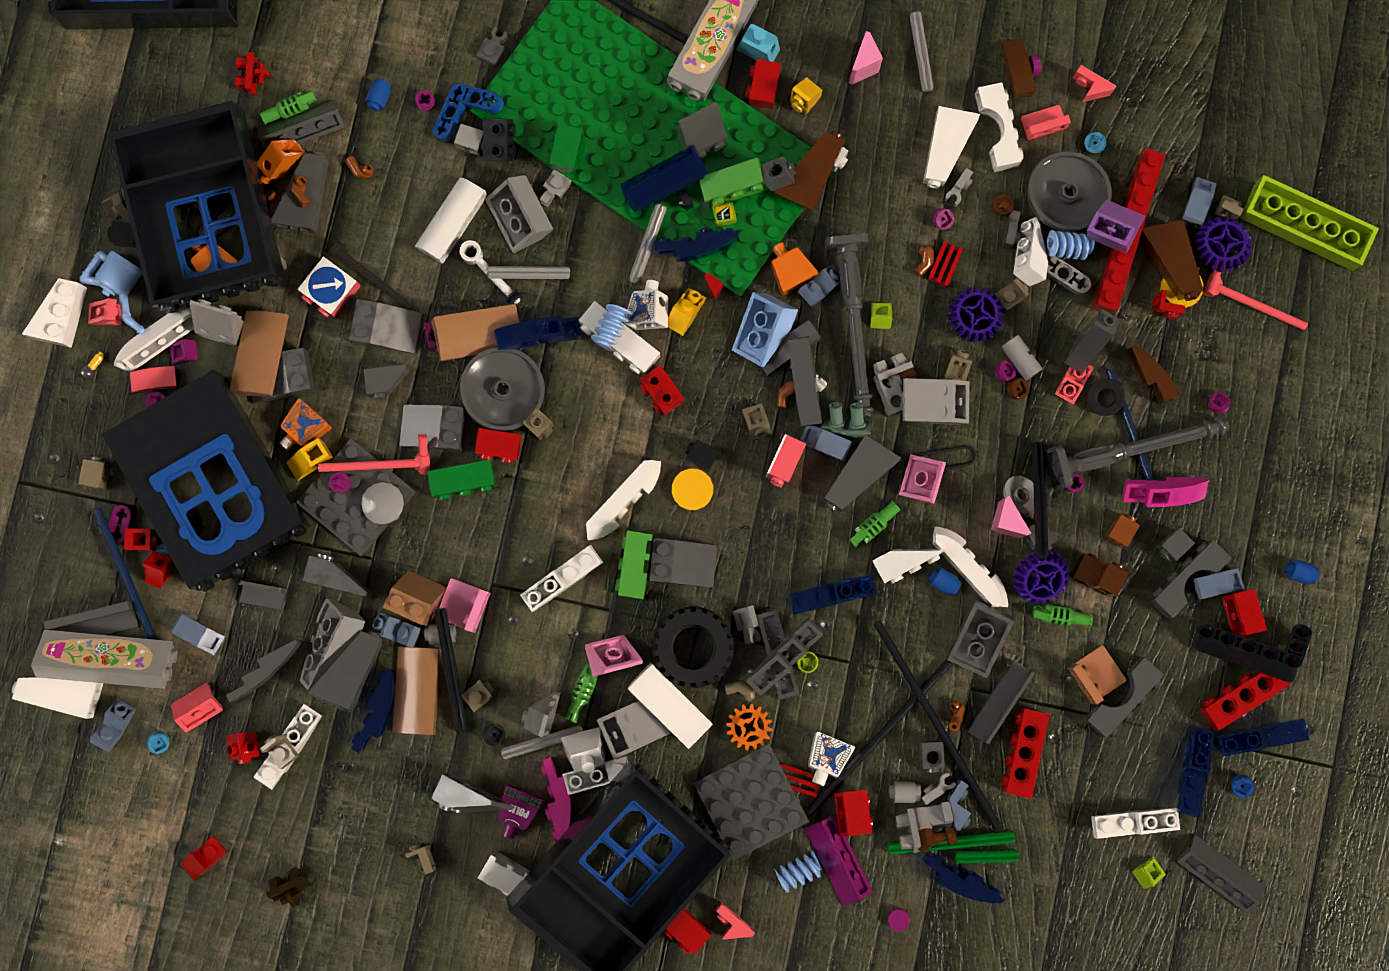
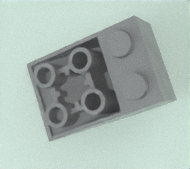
[190,299,244,347]
[903,378,970,425]
[597,700,672,759]

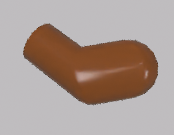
[291,175,311,208]
[914,245,934,277]
[949,700,965,732]

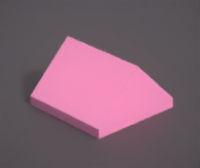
[849,31,883,84]
[899,454,946,504]
[991,496,1031,538]
[585,635,643,677]

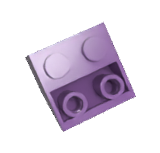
[1087,200,1145,254]

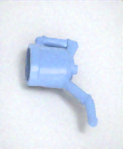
[79,250,145,334]

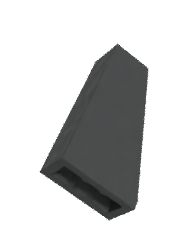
[271,151,329,234]
[1064,309,1121,373]
[823,435,901,512]
[309,631,383,714]

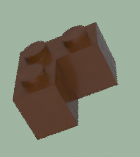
[1070,553,1129,597]

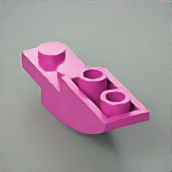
[1122,477,1209,507]
[541,756,572,842]

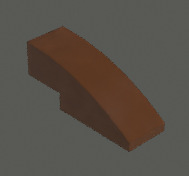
[1001,39,1036,99]
[1127,345,1180,404]

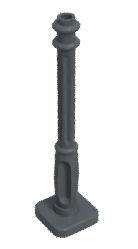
[825,233,874,417]
[1045,417,1229,490]

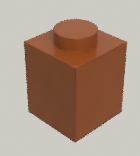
[1104,514,1140,548]

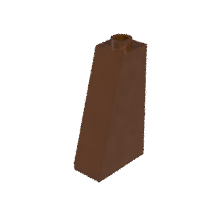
[774,131,845,211]
[1140,220,1203,301]

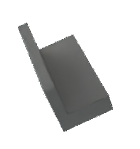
[239,580,287,610]

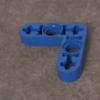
[433,83,504,142]

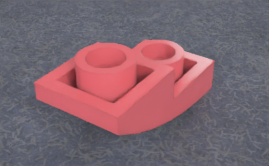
[1055,365,1094,404]
[130,366,176,393]

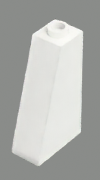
[923,106,980,188]
[12,677,103,719]

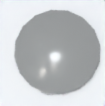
[361,482,404,524]

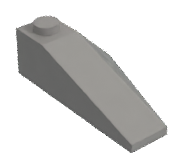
[300,597,365,691]
[521,691,561,737]

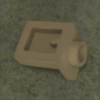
[101,192,130,222]
[1214,195,1244,221]
[994,278,1029,312]
[944,349,973,381]
[742,403,771,440]
[462,679,495,712]
[260,735,299,769]
[405,843,437,874]

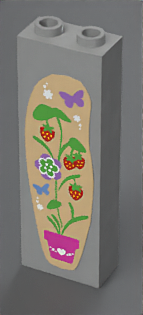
[667,0,759,103]
[31,630,178,689]

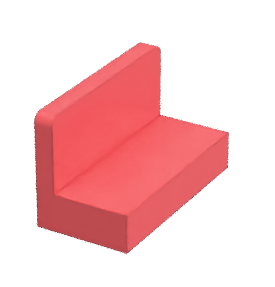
[1021,105,1071,140]
[171,683,223,733]

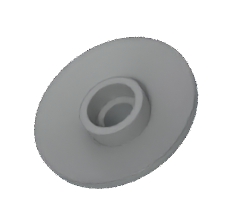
[1003,476,1034,515]

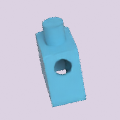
[736,24,780,62]

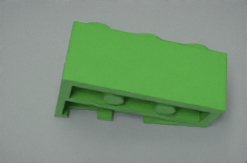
[698,158,770,206]
[615,531,653,600]

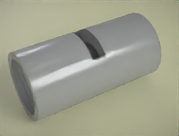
[1001,335,1043,381]

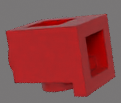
[124,528,159,551]
[143,551,173,589]

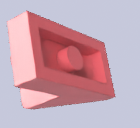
[1073,65,1116,102]
[88,298,122,325]
[716,902,755,939]

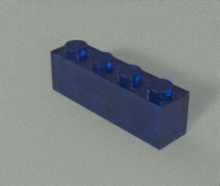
[621,145,708,212]

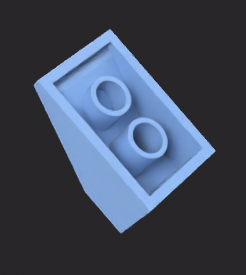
[732,292,798,367]

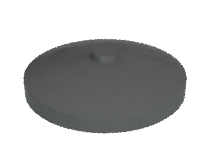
[1027,152,1112,232]
[460,347,545,431]

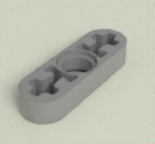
[1046,252,1091,295]

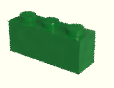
[427,460,497,501]

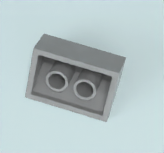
[485,175,553,253]

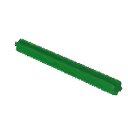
[887,831,1015,855]

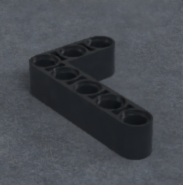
[1193,624,1312,682]

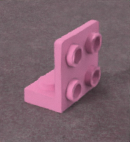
[439,579,491,633]

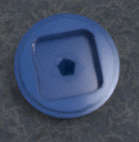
[1231,775,1254,798]

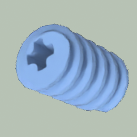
[1047,230,1095,260]
[591,304,632,352]
[774,850,822,893]

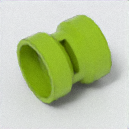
[796,652,818,673]

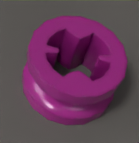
[415,90,435,111]
[1065,474,1085,493]

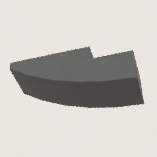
[762,320,821,376]

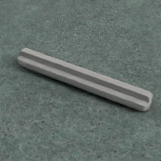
[910,12,934,92]
[629,204,667,284]
[487,266,570,279]
[501,725,583,759]

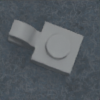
[944,168,973,207]
[540,170,572,208]
[733,605,761,645]
[921,772,956,805]

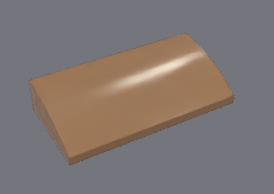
[431,304,522,362]
[229,311,289,396]
[392,647,441,735]

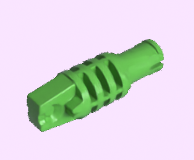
[260,92,317,124]
[850,501,900,548]
[1032,604,1093,627]
[564,664,598,723]

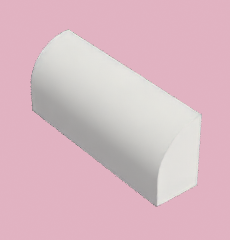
[415,177,487,264]
[628,662,713,749]

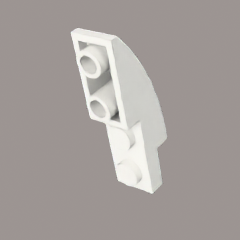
[520,545,603,612]
[254,704,322,790]
[1091,808,1180,839]

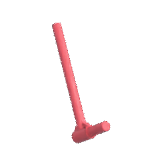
[1203,267,1308,330]
[318,434,431,475]

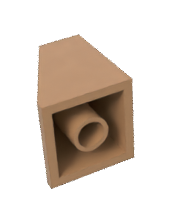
[383,570,447,626]

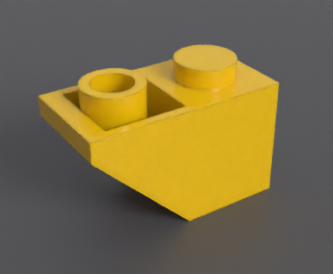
[790,77,823,115]
[668,288,706,336]
[287,438,334,481]

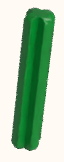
[955,850,1019,864]

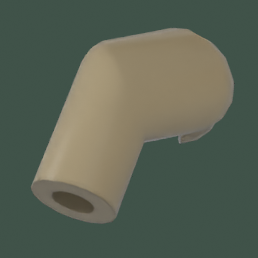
[724,680,755,701]

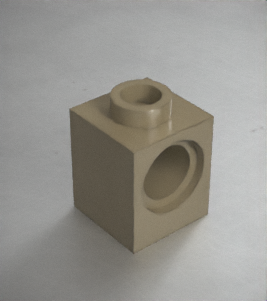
[78,457,111,489]

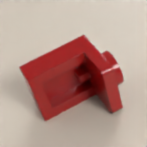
[1152,290,1185,320]

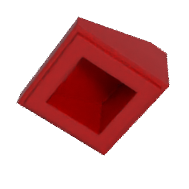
[704,273,724,300]

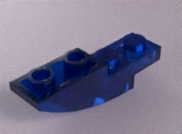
[654,228,738,262]
[494,316,582,351]
[788,574,877,615]
[351,669,396,753]
[1217,718,1309,757]
[1177,726,1215,818]
[921,852,1004,903]

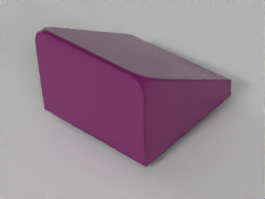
[170,339,198,364]

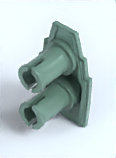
[821,402,874,437]

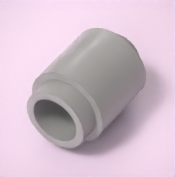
[424,623,456,645]
[889,781,921,803]

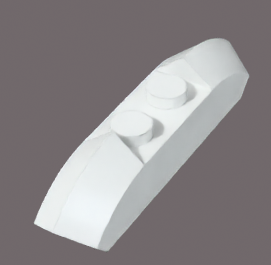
[114,306,194,371]
[586,460,661,540]
[933,527,1008,607]

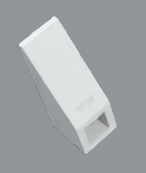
[1013,217,1048,286]
[873,549,944,584]
[563,755,628,795]

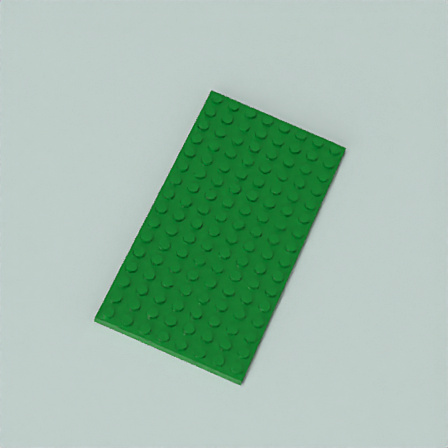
[470,0,811,298]

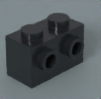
[483,118,516,162]

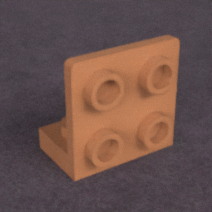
[1067,646,1126,705]

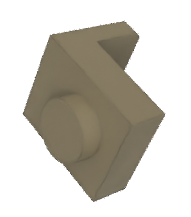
[523,408,554,440]

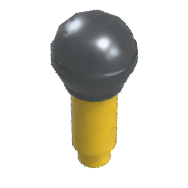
[79,352,105,380]

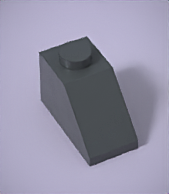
[364,364,409,400]

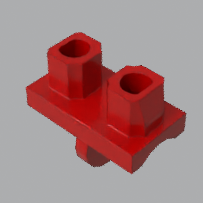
[235,52,270,95]

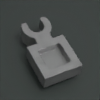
[476,27,508,67]
[1002,210,1021,250]

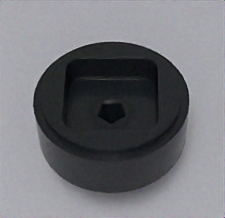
[676,189,694,211]
[483,724,506,746]

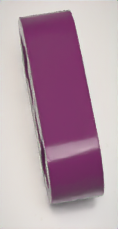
[109,505,134,545]

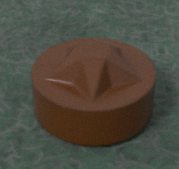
[992,194,1014,216]
[1007,378,1029,400]

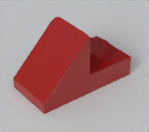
[180,836,228,881]

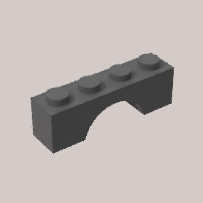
[1149,540,1232,619]
[1083,657,1164,738]

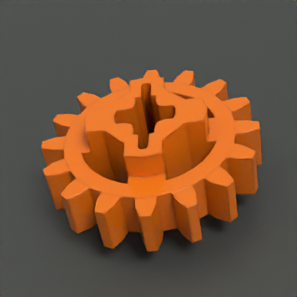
[726,704,773,751]

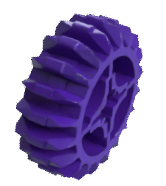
[1194,216,1253,273]
[947,286,1005,343]
[1012,549,1070,605]

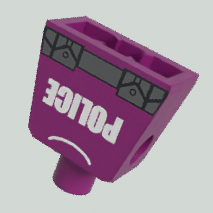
[498,784,545,839]

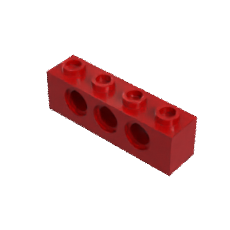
[1199,671,1291,731]
[1001,708,1050,799]

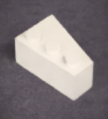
[22,278,87,348]
[478,851,530,896]

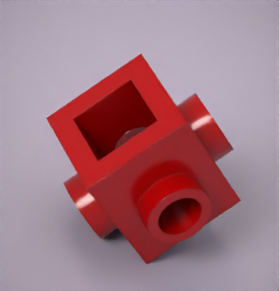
[226,731,260,764]

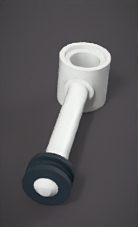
[460,240,523,305]

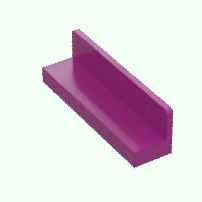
[805,814,873,906]

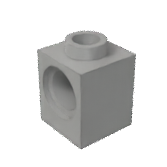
[454,124,483,156]

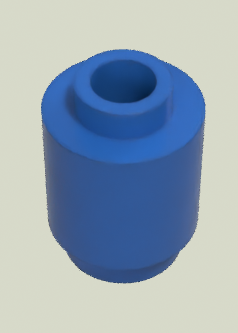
[365,78,391,111]
[1285,559,1320,585]
[928,567,962,596]

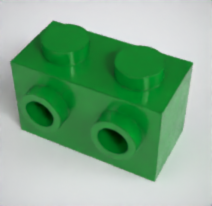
[547,123,584,174]

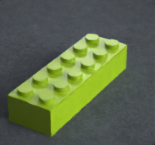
[1239,175,1379,271]

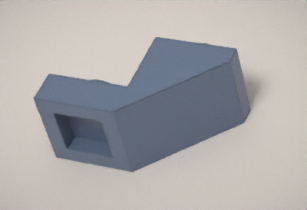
[1182,177,1216,225]
[798,264,841,307]
[800,425,852,461]
[1193,568,1245,600]
[371,612,421,648]
[170,613,225,655]
[90,699,136,752]
[947,779,971,831]

